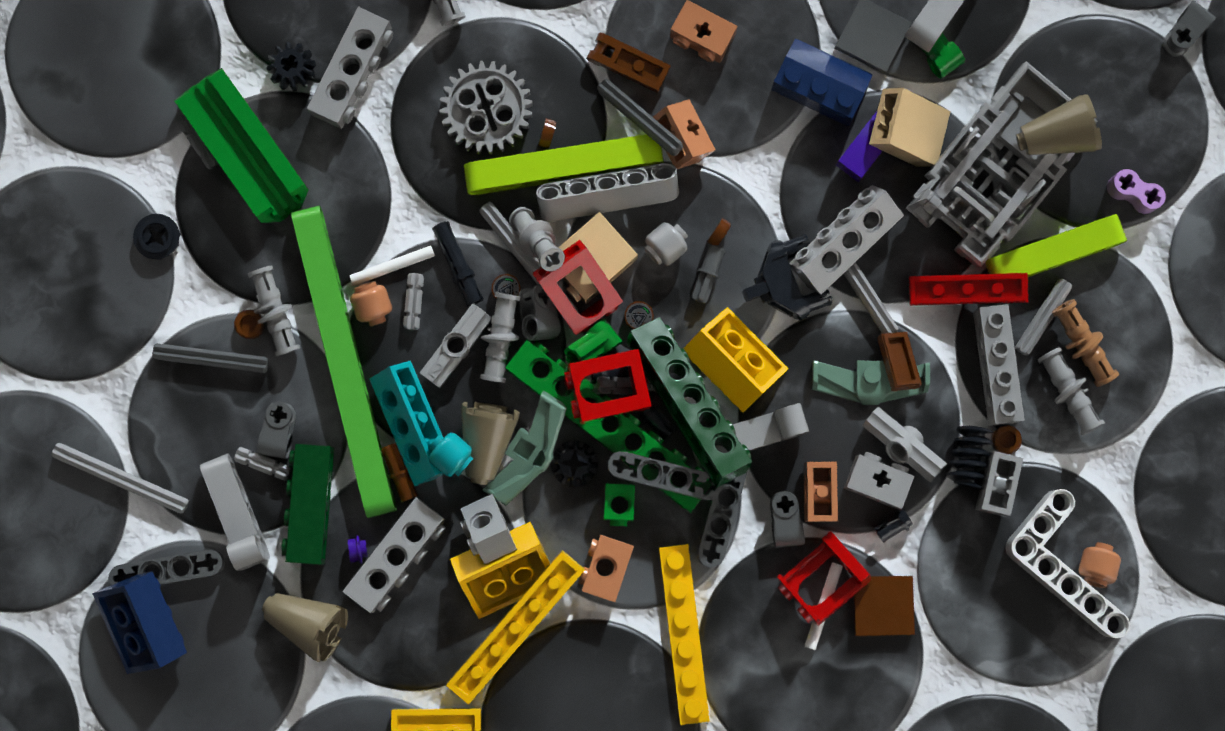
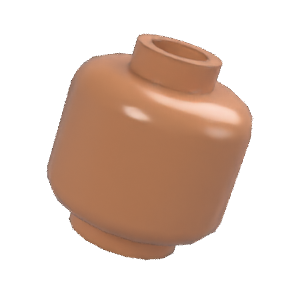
[350,281,392,326]
[1078,542,1121,588]

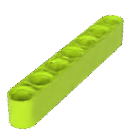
[463,134,664,195]

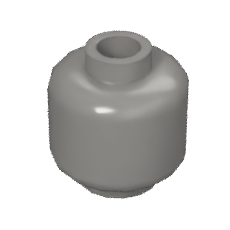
[644,222,688,266]

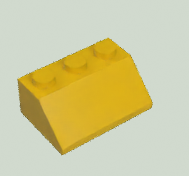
[683,307,789,413]
[450,521,550,619]

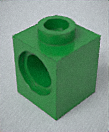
[604,484,635,526]

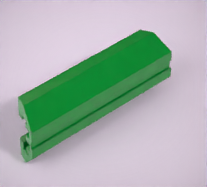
[174,68,309,223]

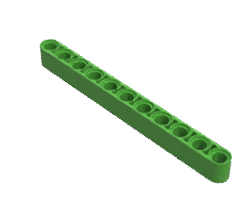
[291,205,397,518]

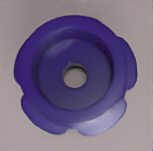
[347,536,368,564]

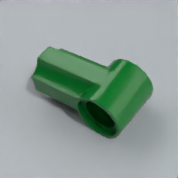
[920,33,965,79]
[564,318,623,364]

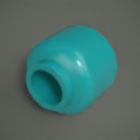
[428,433,474,477]

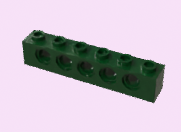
[626,317,752,488]

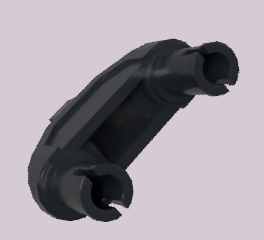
[742,234,832,320]

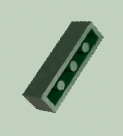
[282,444,335,565]

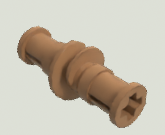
[1052,299,1119,387]

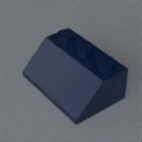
[771,38,873,126]
[92,571,187,674]

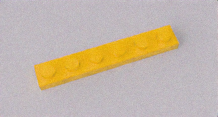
[659,544,710,725]
[446,550,585,705]

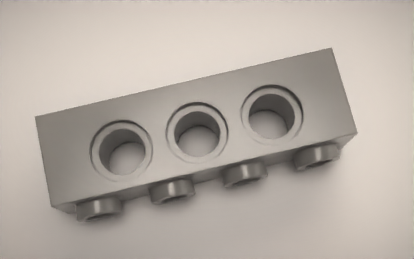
[307,6,394,129]
[789,185,904,295]
[973,304,1025,426]
[342,497,446,613]

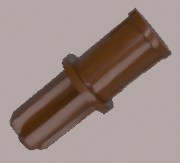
[382,443,418,502]

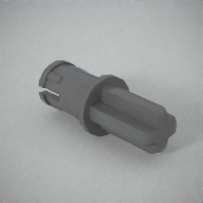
[691,245,726,303]

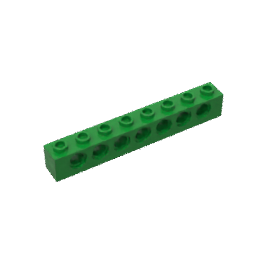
[505,340,712,513]

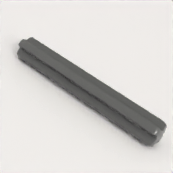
[597,79,683,156]
[152,343,268,373]

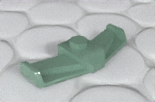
[812,360,930,405]
[482,391,567,506]

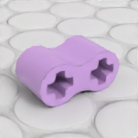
[1107,169,1166,214]

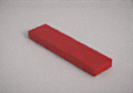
[909,273,1029,306]

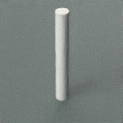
[350,246,435,286]
[805,562,843,650]

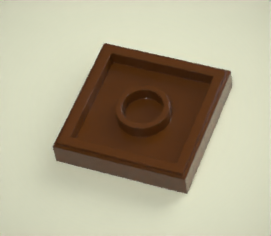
[853,576,915,636]

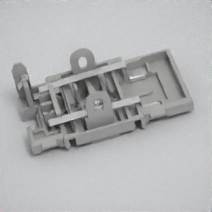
[906,61,1098,268]

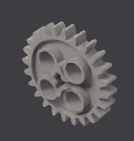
[439,61,533,155]

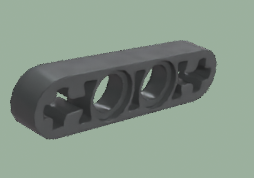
[608,451,721,500]
[698,472,747,568]
[108,550,225,586]

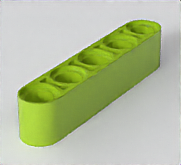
[985,214,1127,277]

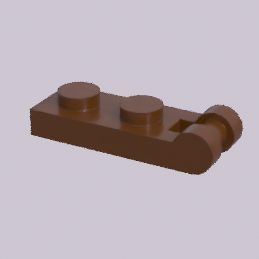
[586,33,671,93]

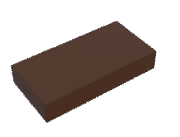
[877,332,922,391]

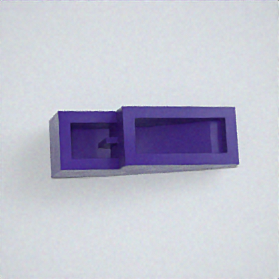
[836,111,883,183]

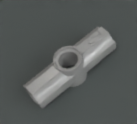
[420,303,492,388]
[862,407,947,483]

